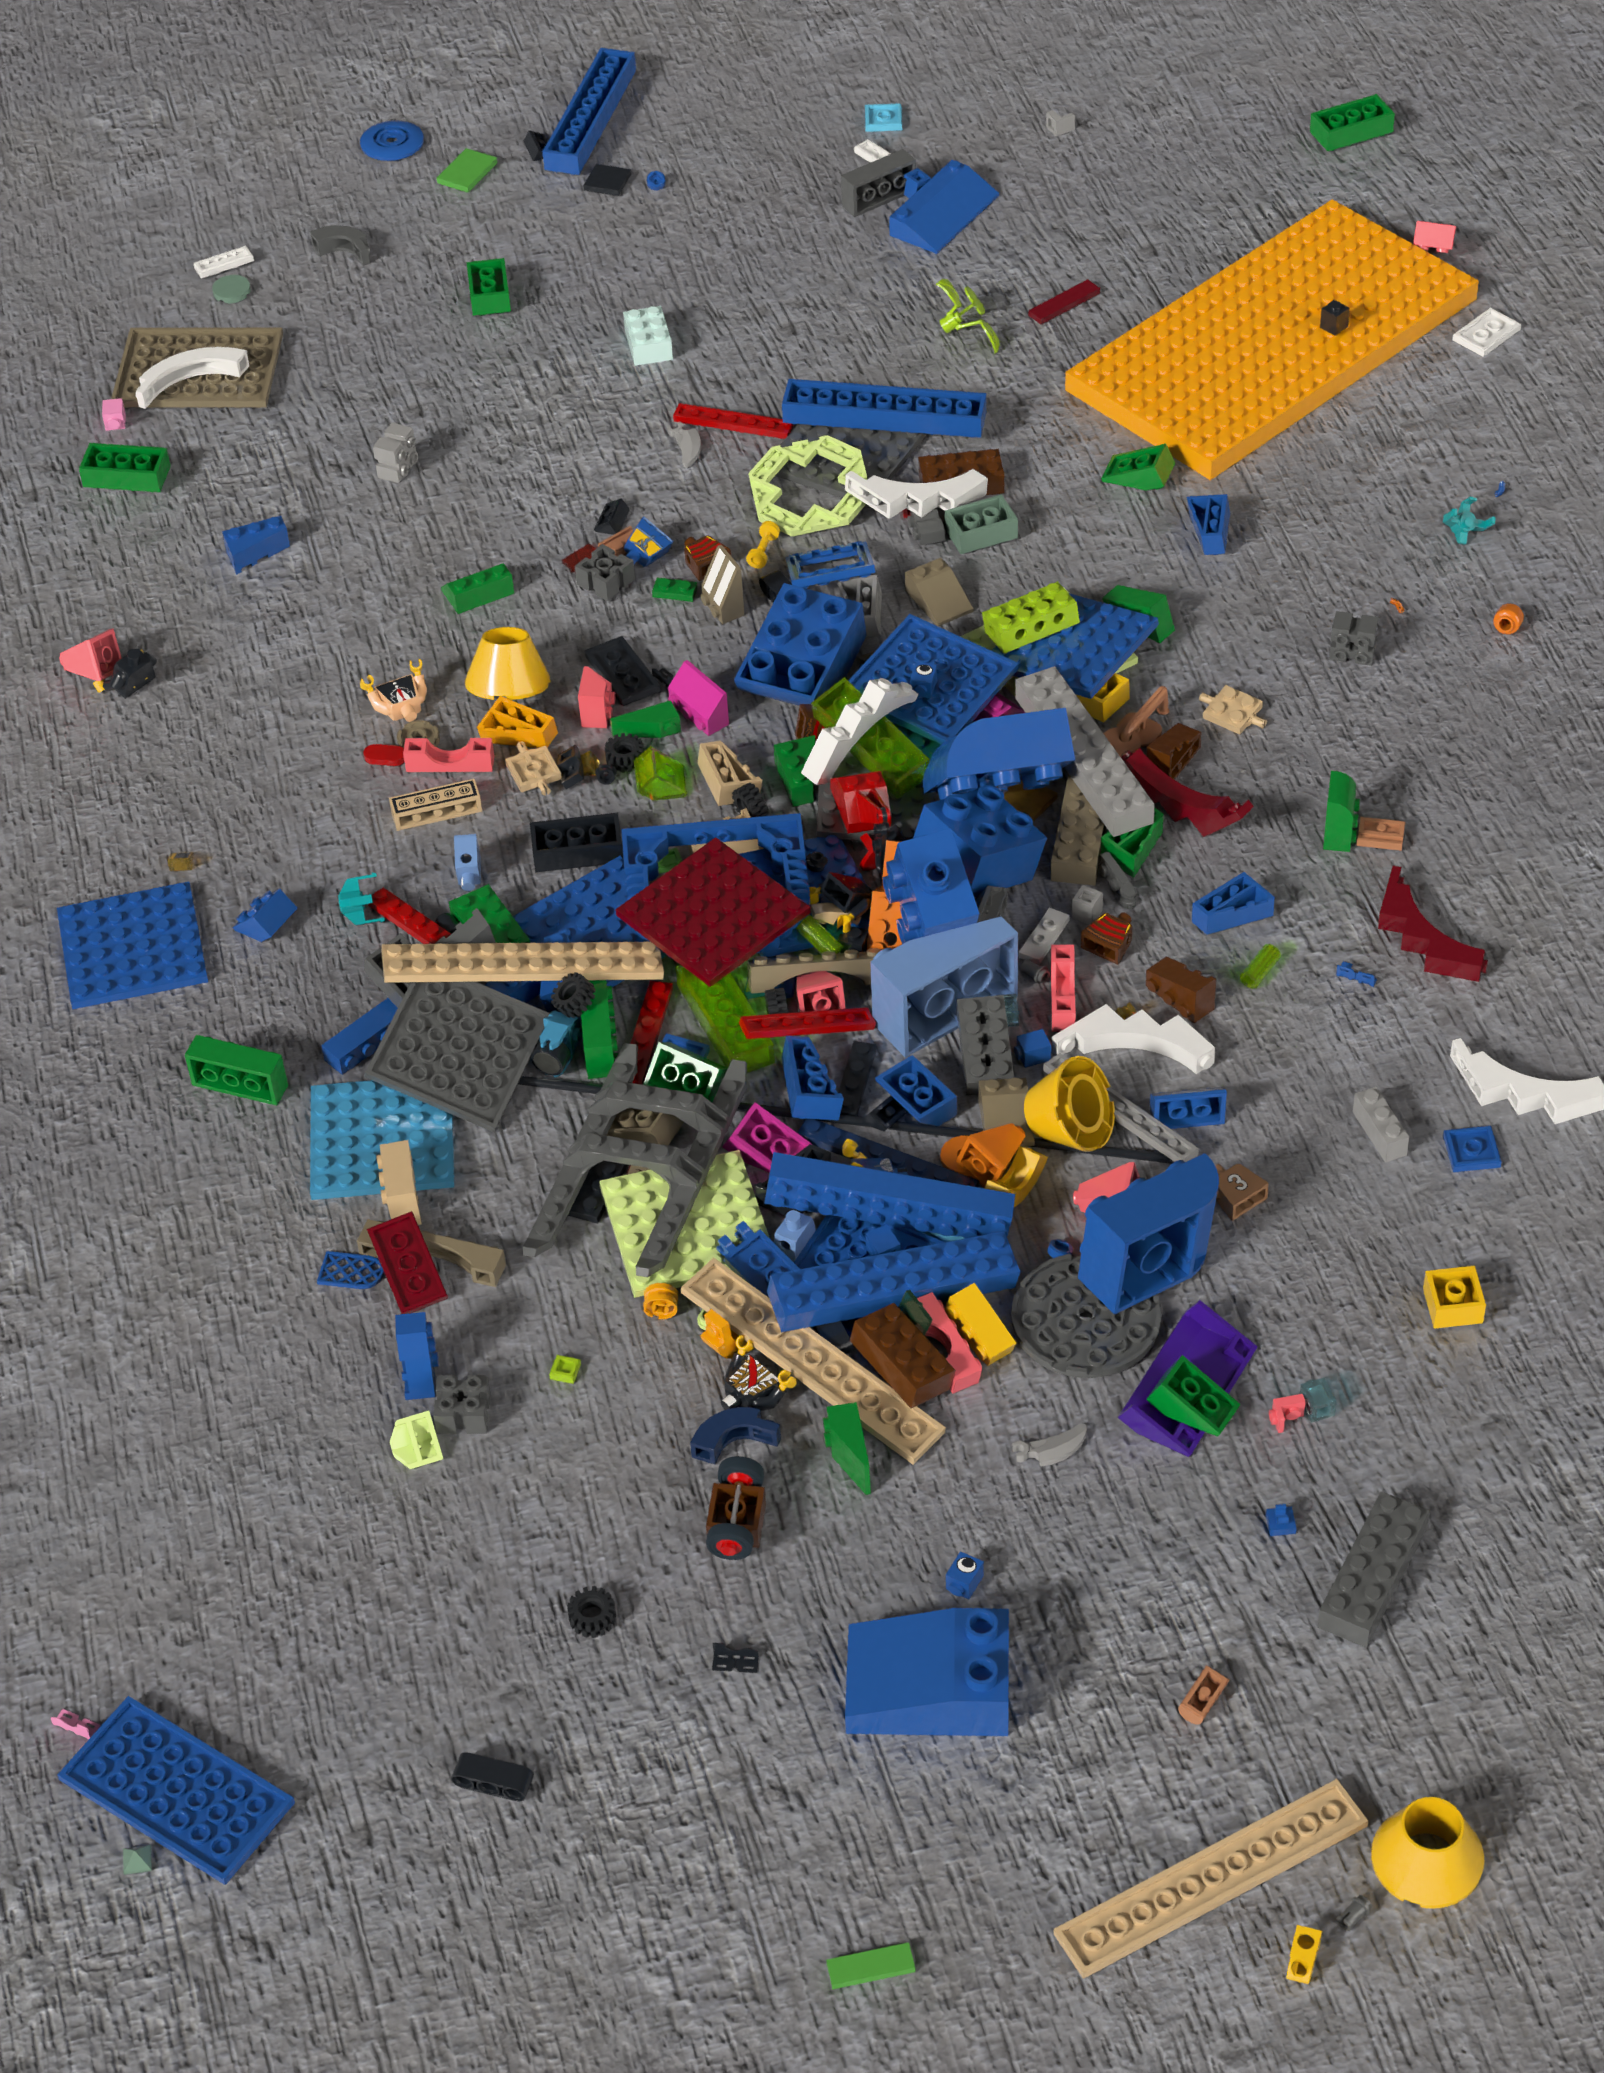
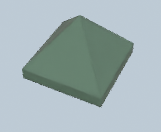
[123,1845,152,1875]

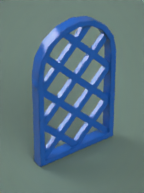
[317,1251,384,1289]

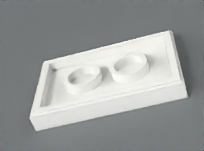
[1452,308,1521,357]

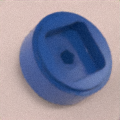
[647,171,665,191]
[1047,1239,1073,1258]

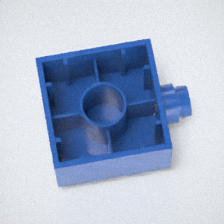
[913,785,1047,898]
[883,829,980,944]

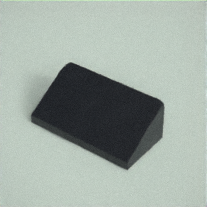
[524,130,548,161]
[594,499,630,535]
[862,1095,908,1132]

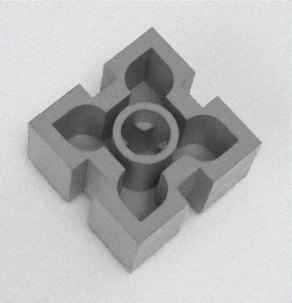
[373,423,418,483]

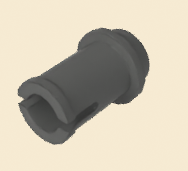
[1020,959,1050,983]
[1336,1895,1372,1931]

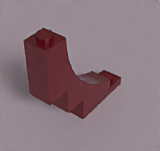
[1120,748,1254,837]
[1378,865,1488,982]

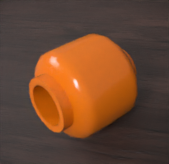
[1493,603,1524,635]

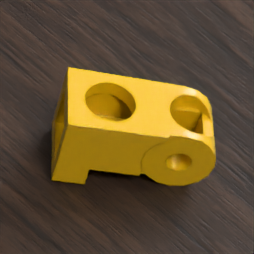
[1286,1925,1322,1985]

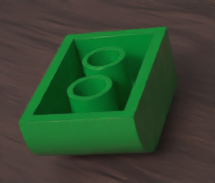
[466,258,511,316]
[1323,771,1360,852]

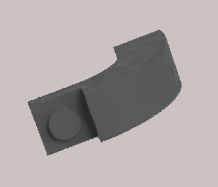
[310,225,371,266]

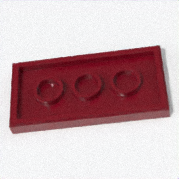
[367,1211,448,1314]

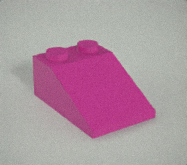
[722,1103,812,1173]

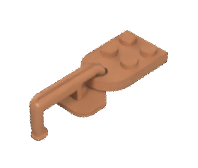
[1103,686,1169,756]

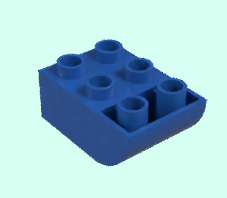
[734,583,867,706]
[923,708,1075,800]
[1078,1153,1219,1314]

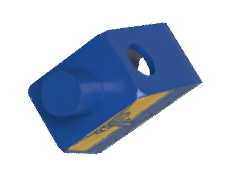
[624,517,674,567]

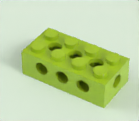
[982,581,1080,654]

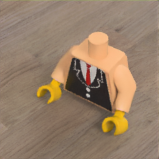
[360,658,427,722]

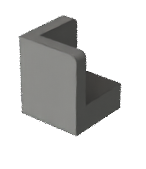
[1046,110,1075,137]
[1072,885,1103,925]

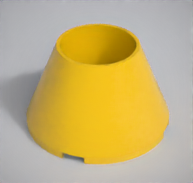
[465,627,550,700]
[1024,1056,1115,1152]
[1371,1797,1484,1908]

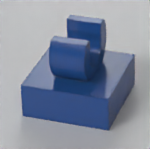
[1266,1504,1296,1536]

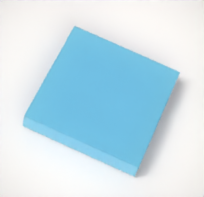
[865,103,902,132]

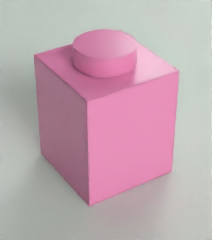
[102,398,126,431]

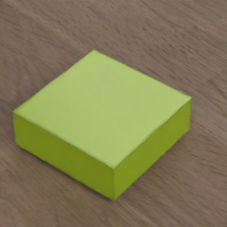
[549,1355,581,1384]

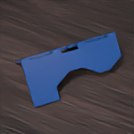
[1336,961,1377,987]

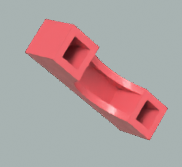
[403,738,494,772]
[1051,945,1076,1032]
[904,1292,982,1394]

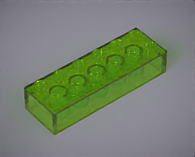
[811,677,930,799]
[675,965,775,1073]

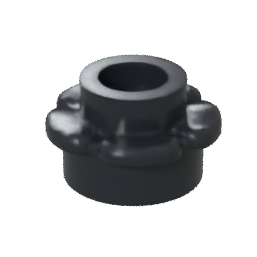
[595,764,617,785]
[806,851,828,872]

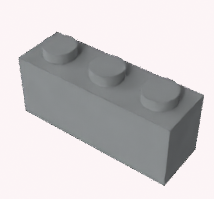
[1353,1087,1409,1163]

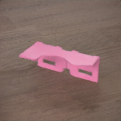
[51,1709,101,1739]

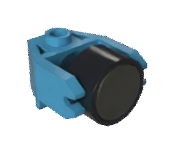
[531,1011,583,1078]

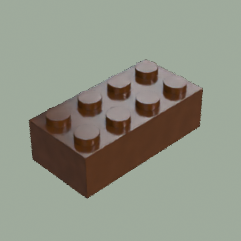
[918,449,1004,496]
[850,1303,956,1409]

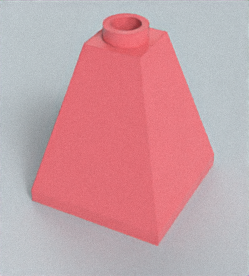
[59,628,122,681]
[796,971,846,1012]
[1073,1162,1140,1213]

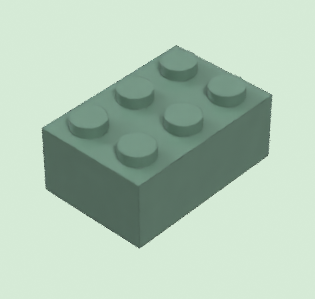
[945,494,1018,554]

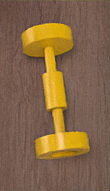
[746,521,780,569]

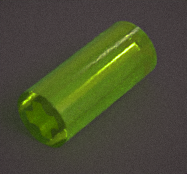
[796,915,843,954]
[1240,944,1281,989]

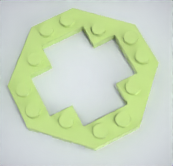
[748,435,868,536]

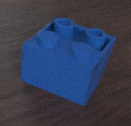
[232,888,298,942]

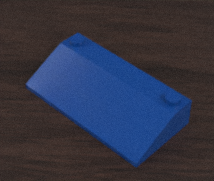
[889,160,999,254]

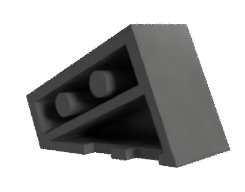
[435,908,496,944]

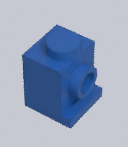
[904,168,931,198]

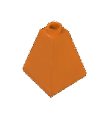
[956,1123,1026,1188]

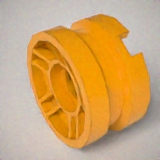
[643,1283,679,1319]

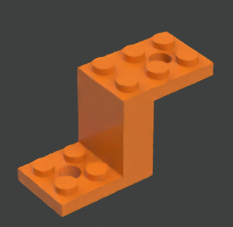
[866,840,902,951]

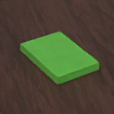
[437,148,498,193]

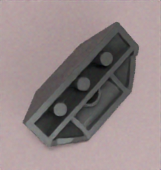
[975,886,1007,923]

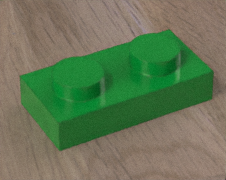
[652,577,698,602]

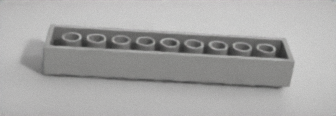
[1016,666,1154,837]

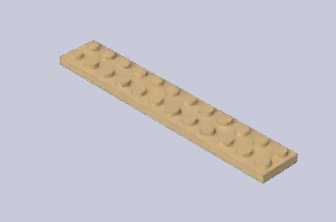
[381,941,664,983]
[681,1257,946,1465]
[1054,1779,1368,1979]

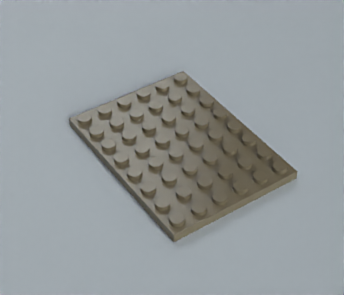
[111,327,283,408]

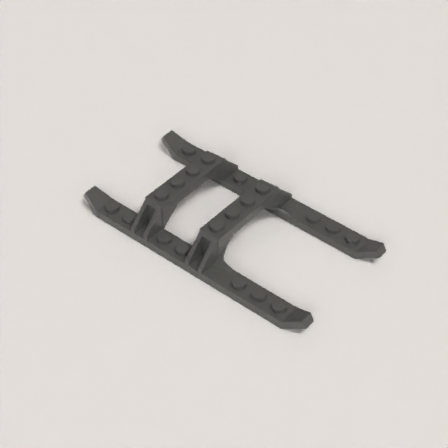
[523,1043,747,1277]

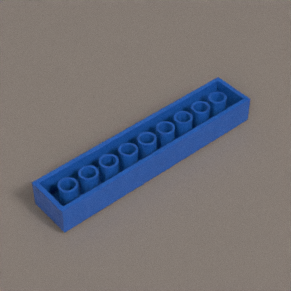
[542,48,636,175]
[782,379,986,438]
[764,1152,1015,1238]
[767,1231,1020,1332]

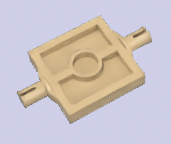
[1199,685,1267,735]
[505,741,562,795]

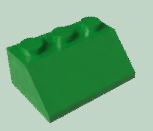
[441,563,514,614]
[643,1042,728,1103]

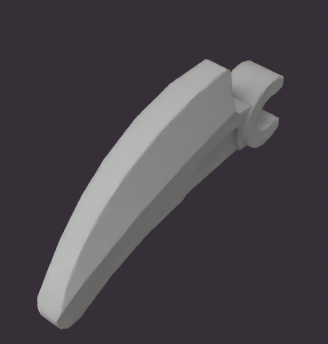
[667,422,701,468]
[1012,1423,1087,1466]

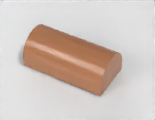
[1178,1665,1229,1725]

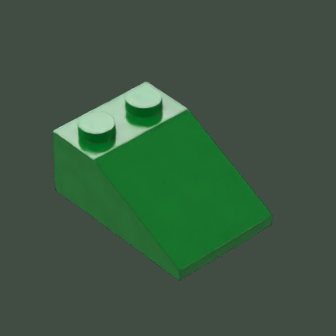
[1101,443,1175,490]
[1146,1355,1241,1437]
[823,1402,871,1495]

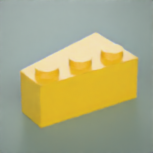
[945,1283,1016,1366]

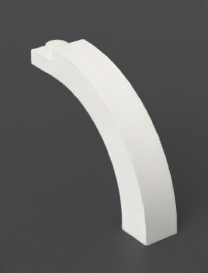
[136,347,249,409]

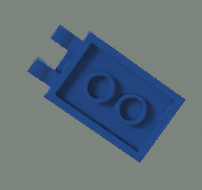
[717,1221,800,1298]

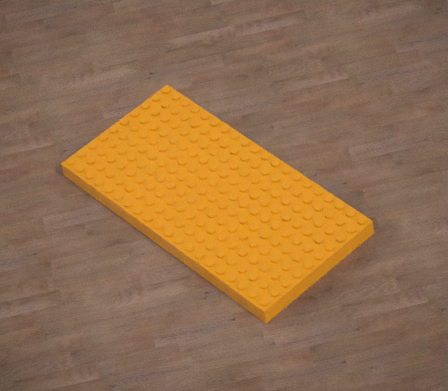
[1065,199,1479,480]

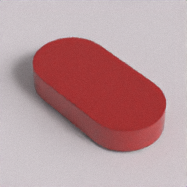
[363,744,405,766]

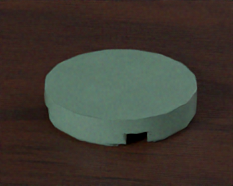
[212,275,251,304]

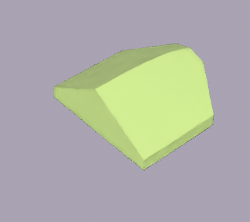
[390,1411,444,1470]

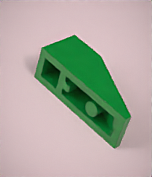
[610,700,681,738]

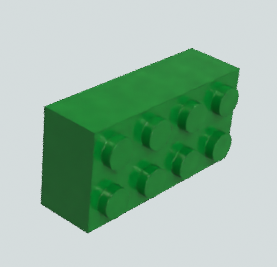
[1310,94,1395,152]
[79,443,171,492]
[449,884,530,943]
[581,980,618,1079]
[185,1035,288,1106]

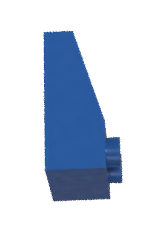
[845,1608,1009,1736]

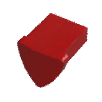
[860,833,884,871]

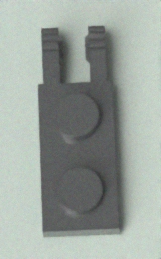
[1098,852,1136,910]

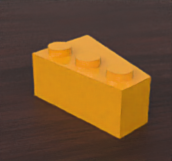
[477,696,558,748]

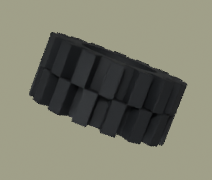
[605,733,645,773]
[732,782,769,817]
[551,972,596,1018]
[765,988,788,1015]
[567,1586,616,1638]

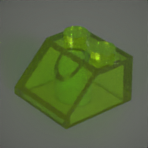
[634,746,687,801]

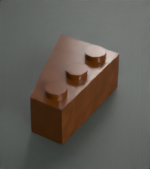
[1147,723,1201,780]
[1146,956,1216,1023]

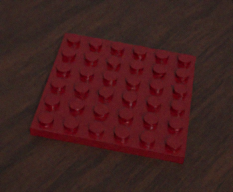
[615,837,811,987]

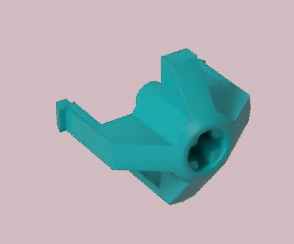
[1443,497,1496,545]
[338,872,385,925]

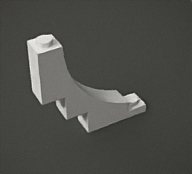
[845,469,988,519]
[1052,1004,1215,1074]
[1450,1038,1604,1124]

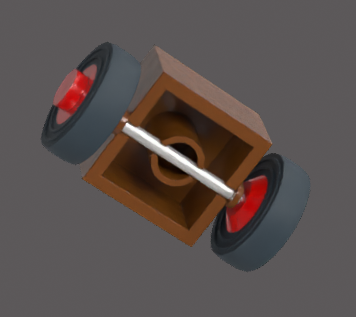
[706,1456,766,1560]

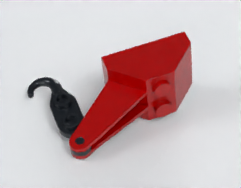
[830,771,892,878]

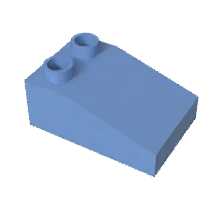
[870,917,1018,1058]

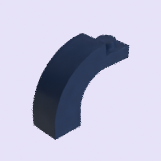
[690,1407,781,1464]

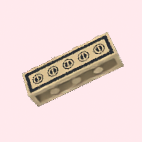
[389,779,482,831]

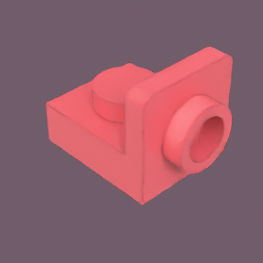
[1269,1394,1305,1433]

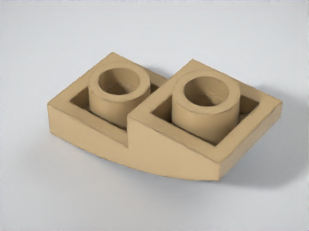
[810,903,862,925]

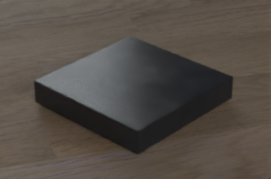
[583,164,631,196]

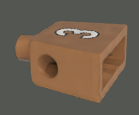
[1215,1164,1269,1221]

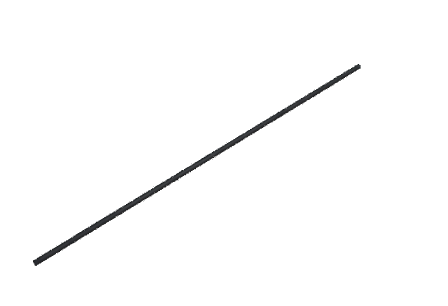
[518,1076,1174,1164]

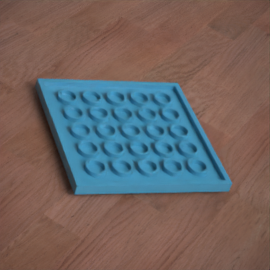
[310,1080,455,1200]

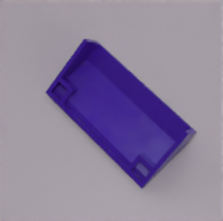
[1117,1300,1258,1457]

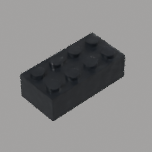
[530,812,623,873]

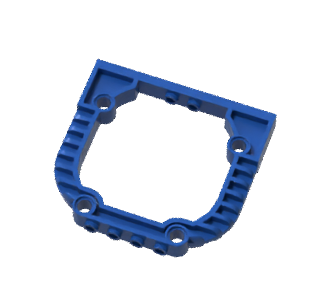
[621,813,810,960]

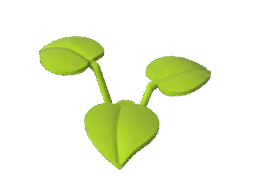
[936,278,1000,354]

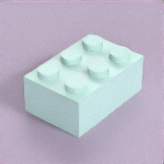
[623,306,673,366]

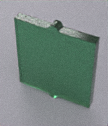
[898,1290,933,1336]

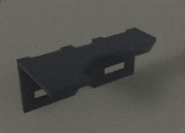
[652,668,673,687]
[712,1643,759,1673]

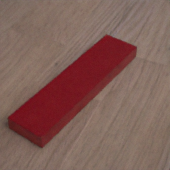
[1029,279,1100,325]

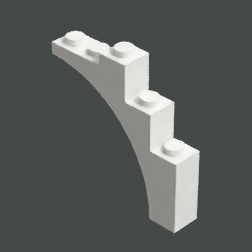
[801,678,918,785]

